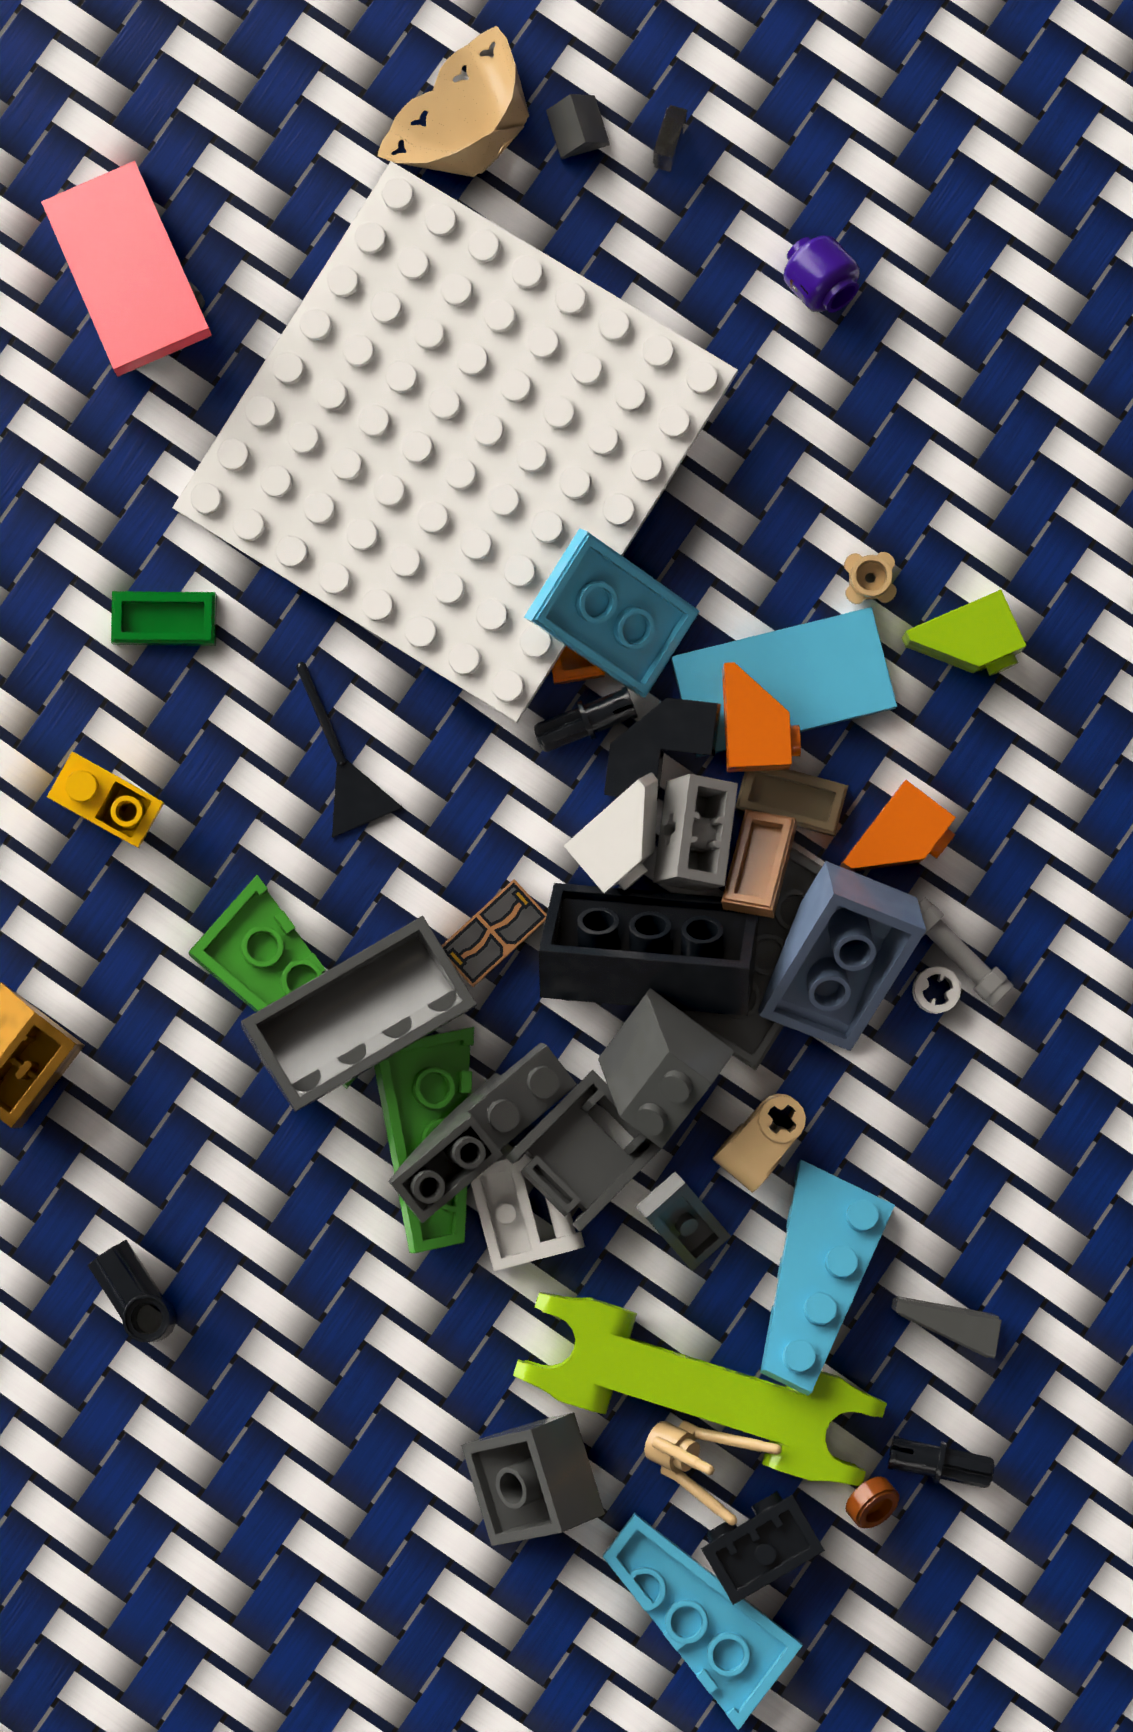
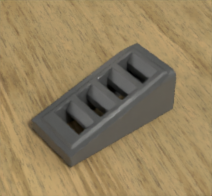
[891,1296,1002,1359]

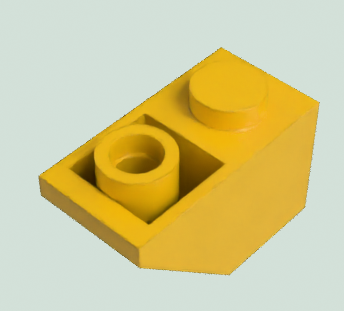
[47,751,164,848]

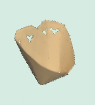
[378,26,529,177]

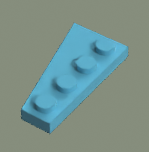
[760,1160,895,1396]
[603,1513,803,1730]

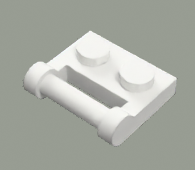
[471,1154,585,1271]

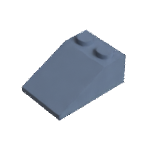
[758,861,926,1051]

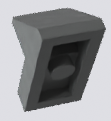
[635,1172,731,1271]

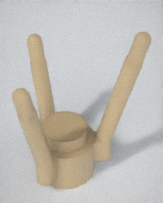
[644,1420,782,1525]

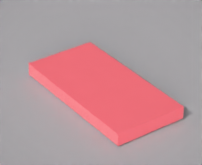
[41,161,212,377]

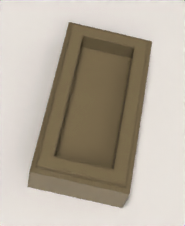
[735,769,849,837]

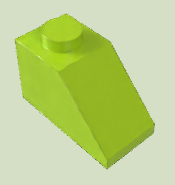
[901,589,1027,676]

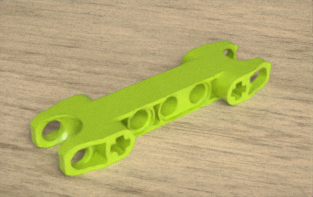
[513,1292,887,1486]

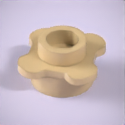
[844,552,897,604]

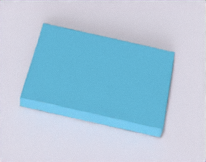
[524,528,700,698]

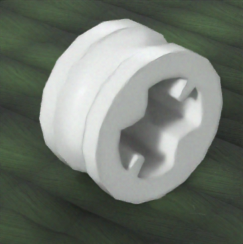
[912,966,961,1014]

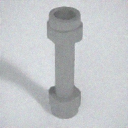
[919,897,1014,1007]

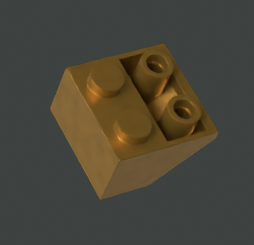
[0,982,85,1128]

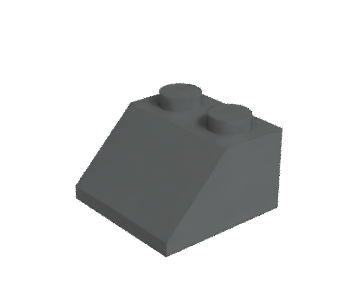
[598,988,735,1149]
[461,1412,605,1546]

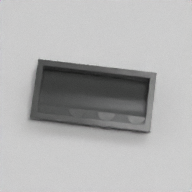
[241,916,477,1113]

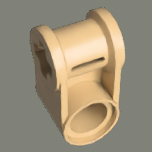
[712,1093,806,1193]

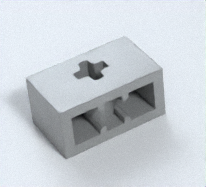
[653,774,738,892]

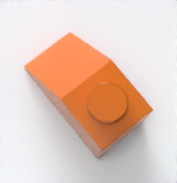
[722,662,801,772]
[840,780,956,872]

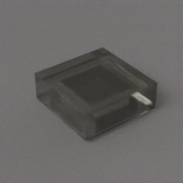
[653,105,687,172]

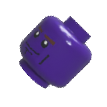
[784,236,860,313]

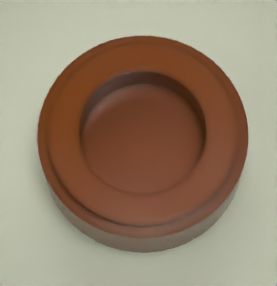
[846,1476,899,1529]

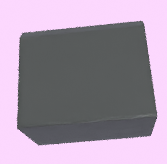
[546,94,610,160]

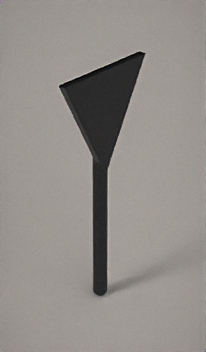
[296,662,403,838]

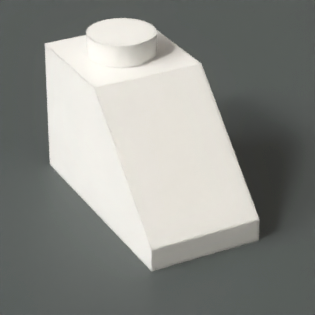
[564,772,658,893]

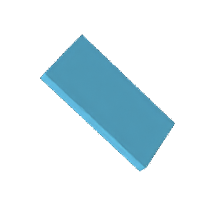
[671,607,897,758]

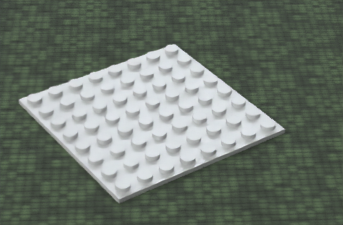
[172,161,738,723]

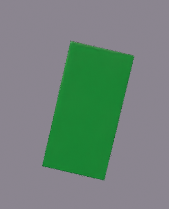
[111,591,217,646]

